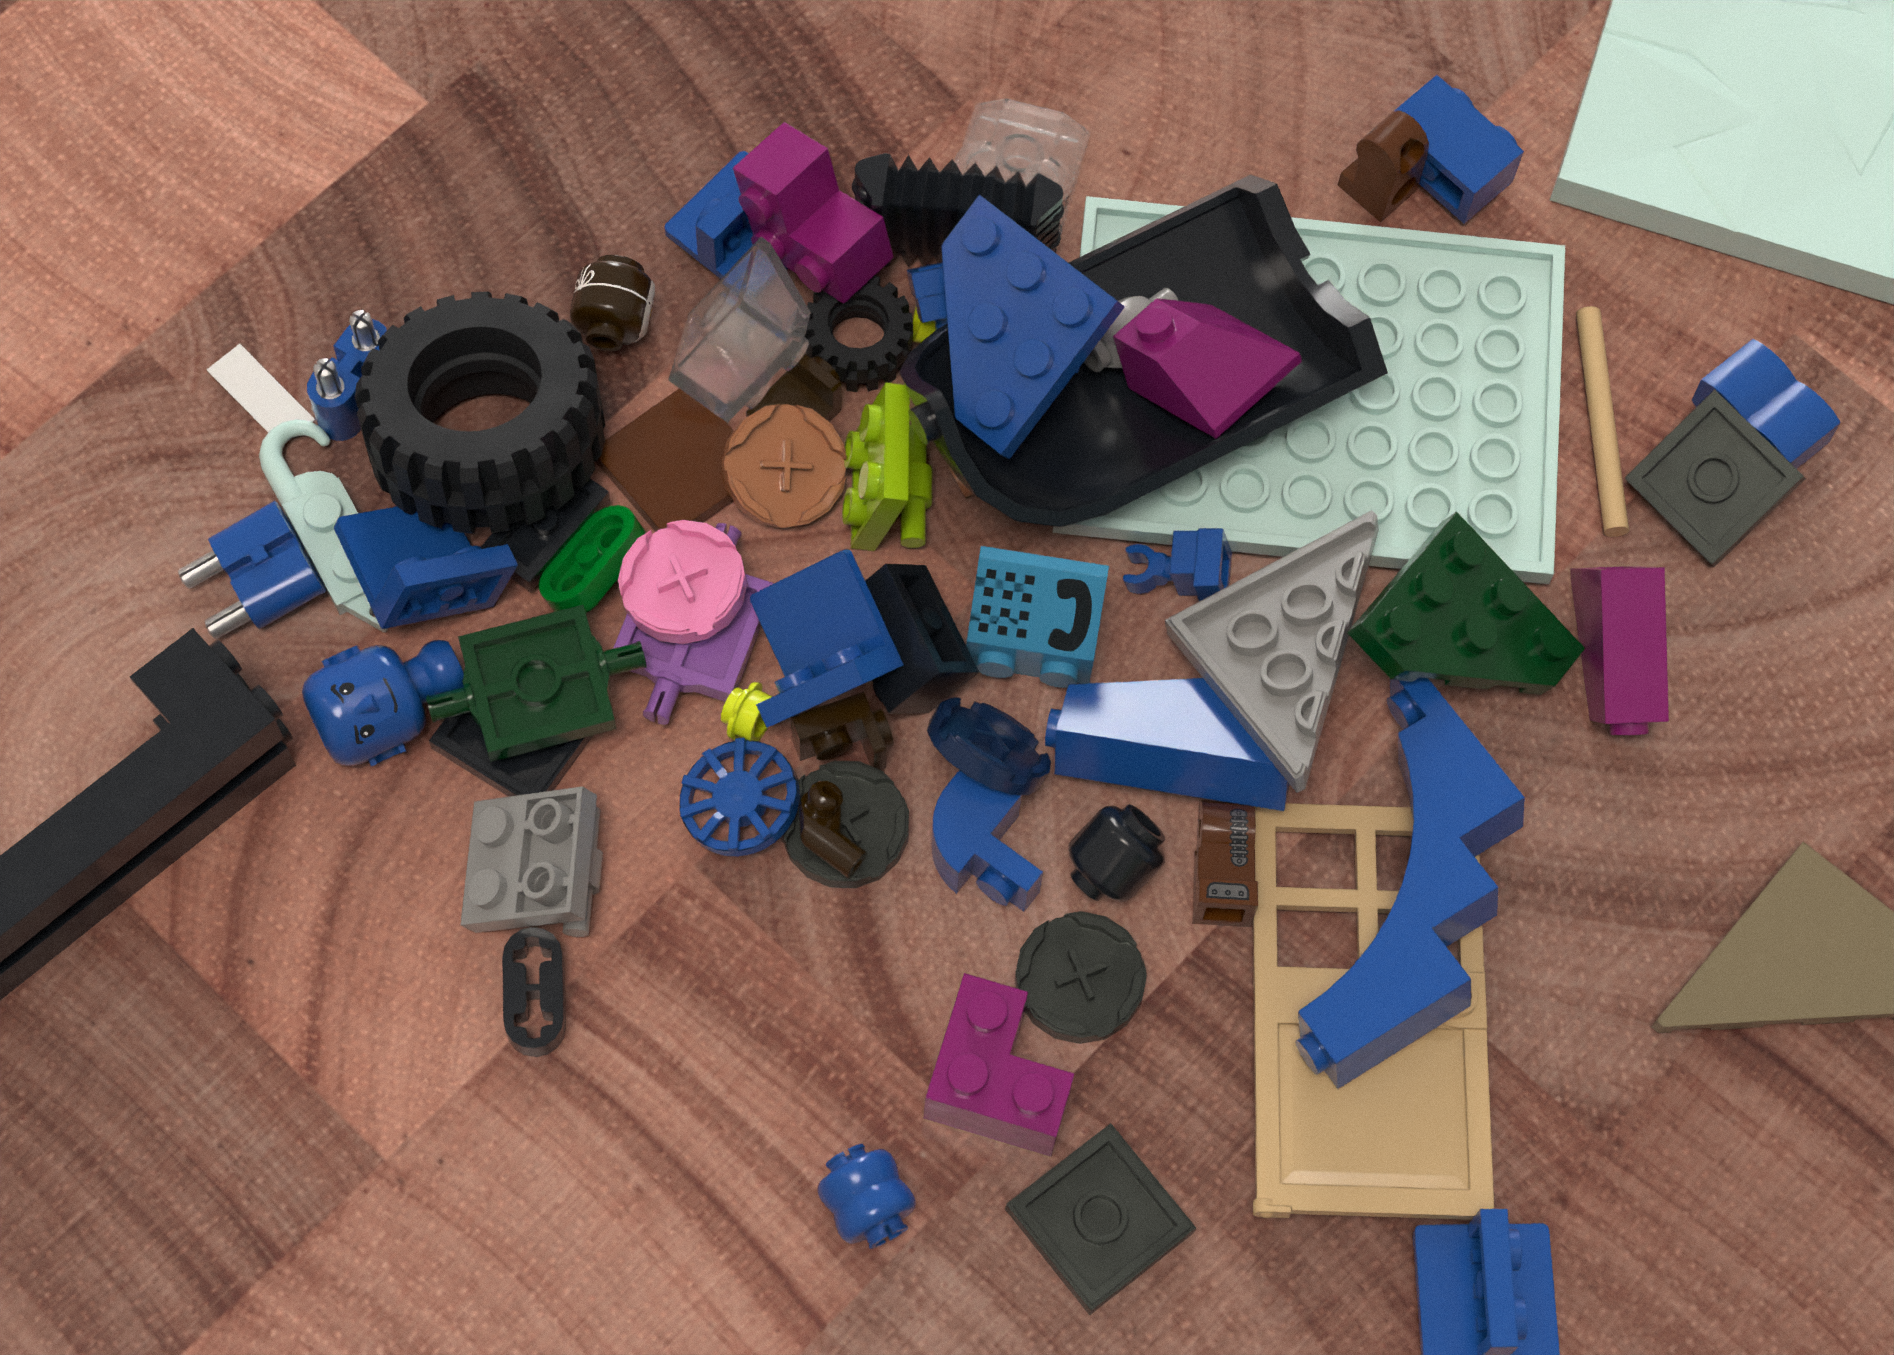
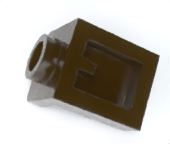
[746,347,841,422]
[791,692,894,770]

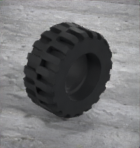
[355,292,606,534]

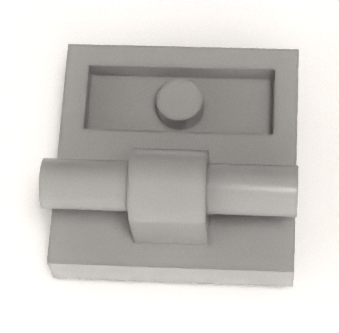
[460,786,603,937]

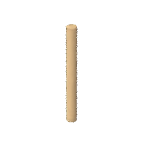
[1576,306,1629,537]

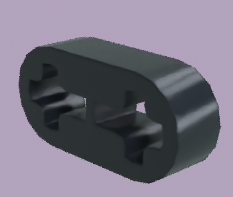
[502,927,566,1057]

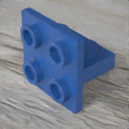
[664,151,788,302]
[1413,1209,1560,1355]

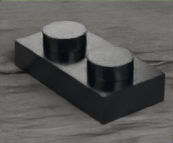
[480,478,610,592]

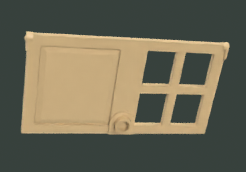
[1253,803,1494,1220]

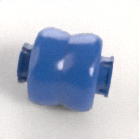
[817,1144,916,1249]

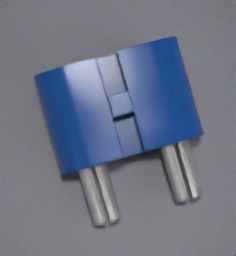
[307,310,387,441]
[178,501,326,639]

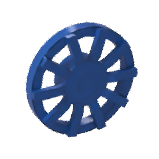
[679,738,800,856]

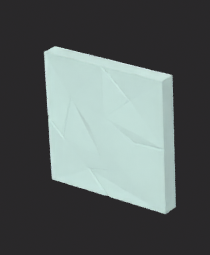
[1550,0,1894,305]

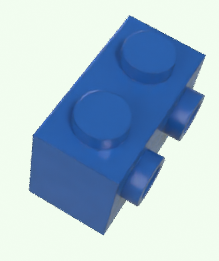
[1394,75,1524,224]

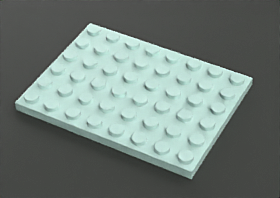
[1053,196,1565,584]

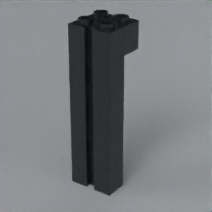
[0,628,296,1000]

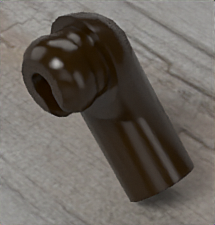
[799,781,867,878]

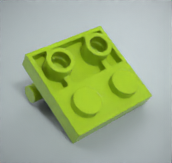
[842,382,933,551]

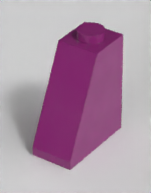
[1570,566,1669,735]

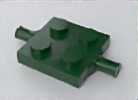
[426,605,647,762]

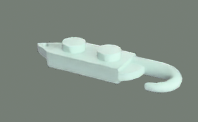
[259,419,388,632]

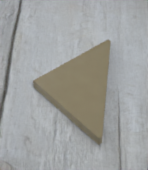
[1651,842,1894,1033]

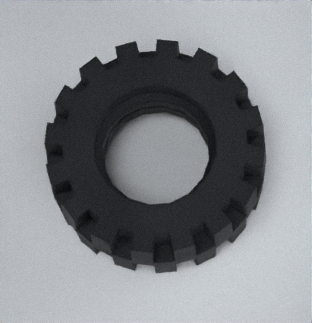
[803,275,913,392]

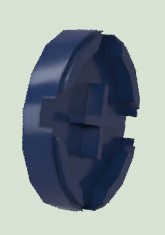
[927,697,1051,795]

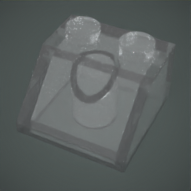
[668,237,811,423]

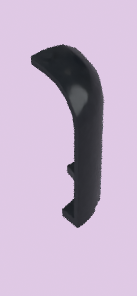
[899,175,1388,527]

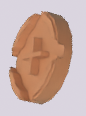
[722,404,847,529]

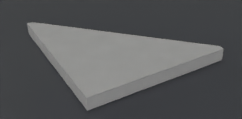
[1165,510,1379,793]

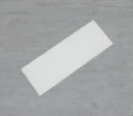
[207,344,315,440]

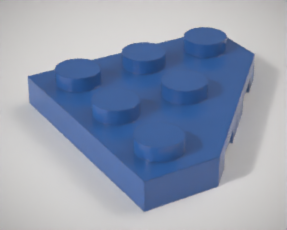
[941,195,1125,459]

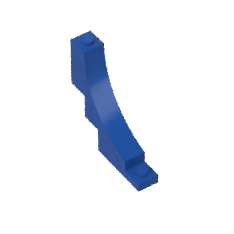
[1295,677,1525,1089]

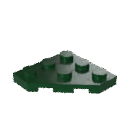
[1347,511,1585,695]

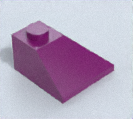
[1113,298,1302,439]

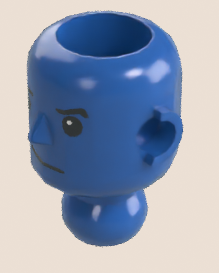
[302,640,464,767]

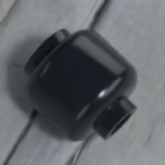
[1069,804,1166,902]

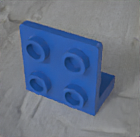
[334,506,518,629]
[750,549,904,728]

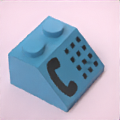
[966,546,1109,688]

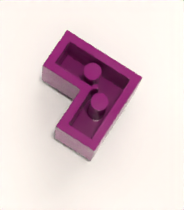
[733,122,894,304]
[923,973,1074,1157]

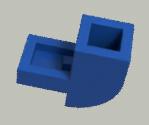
[931,770,1043,912]

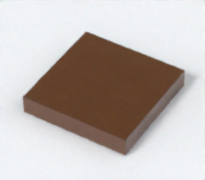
[596,381,734,532]

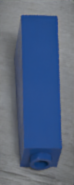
[1045,678,1290,811]

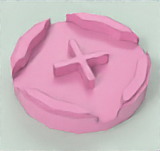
[618,520,748,644]

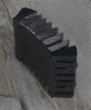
[852,153,1064,268]

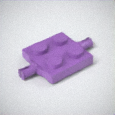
[614,523,774,725]

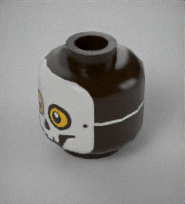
[570,255,655,351]

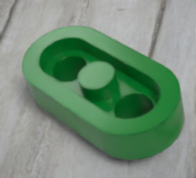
[539,505,645,613]

